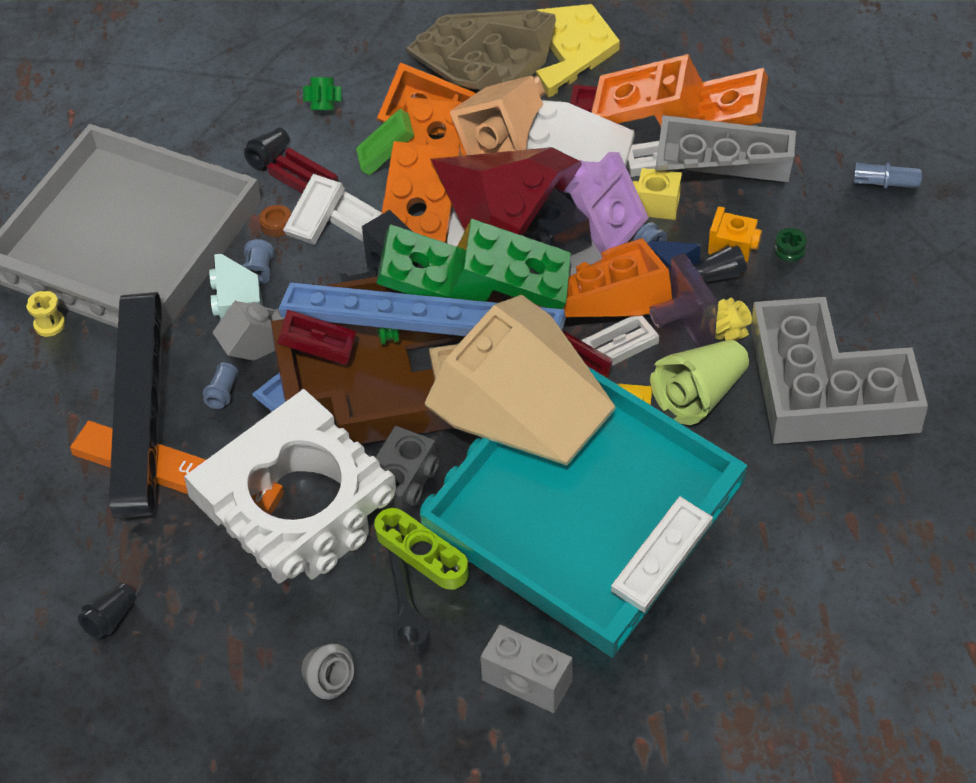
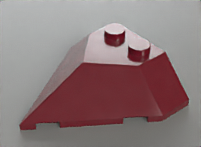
[431,147,582,235]

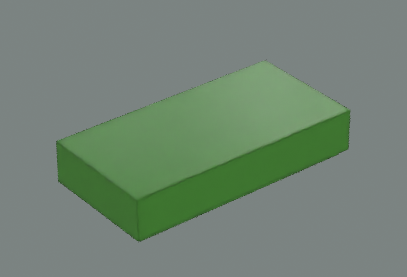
[356,109,414,176]

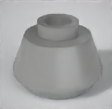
[301,644,354,699]

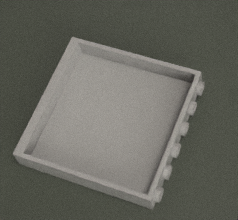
[0,124,262,336]

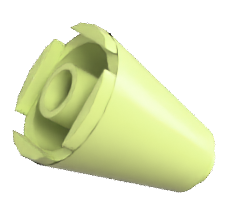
[650,340,749,425]

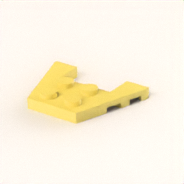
[536,4,620,98]

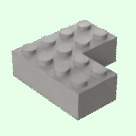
[751,297,928,444]

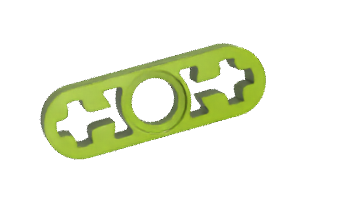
[374,508,469,589]

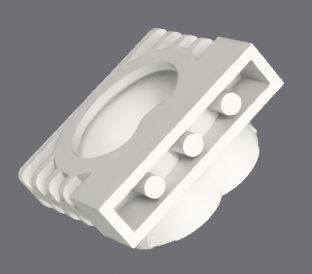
[184,389,396,583]

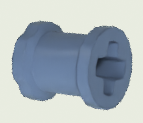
[242,239,275,285]

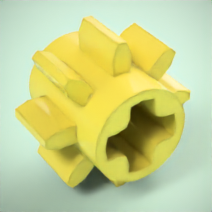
[707,297,752,341]

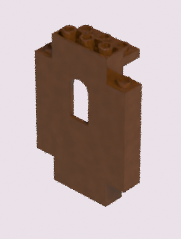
[271,277,514,444]

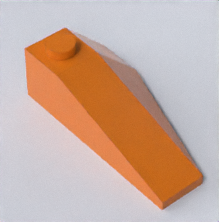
[377,62,476,136]
[535,238,673,317]

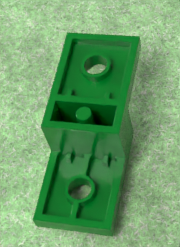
[376,219,571,309]

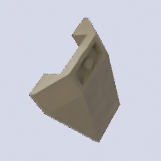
[406,10,556,92]

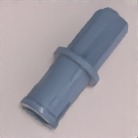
[853,162,922,189]

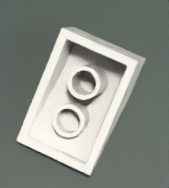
[526,100,635,166]

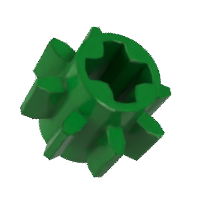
[303,77,342,111]

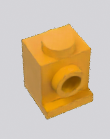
[708,206,762,262]

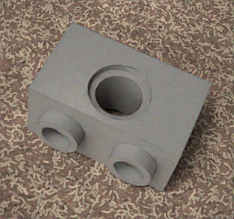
[480,625,573,713]

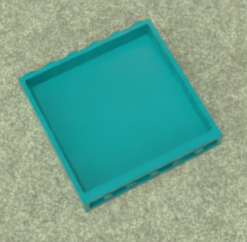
[420,366,748,658]

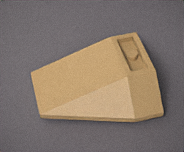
[424,295,616,465]

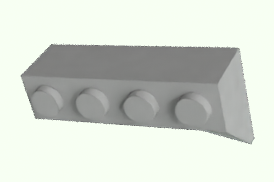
[655,115,796,182]

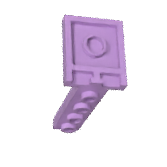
[556,152,649,253]

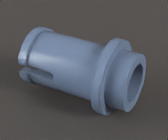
[203,362,239,409]

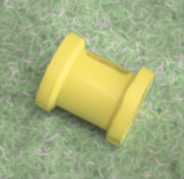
[26,291,65,337]

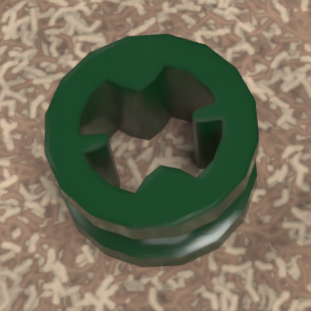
[774,228,807,262]

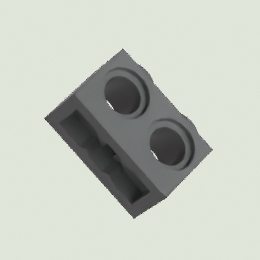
[375,426,440,513]

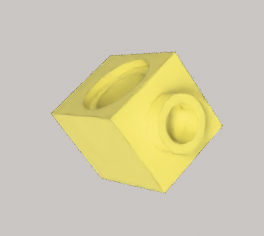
[633,168,682,220]

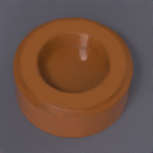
[259,205,292,237]

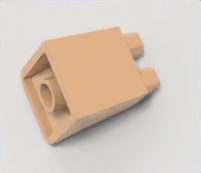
[449,75,545,155]

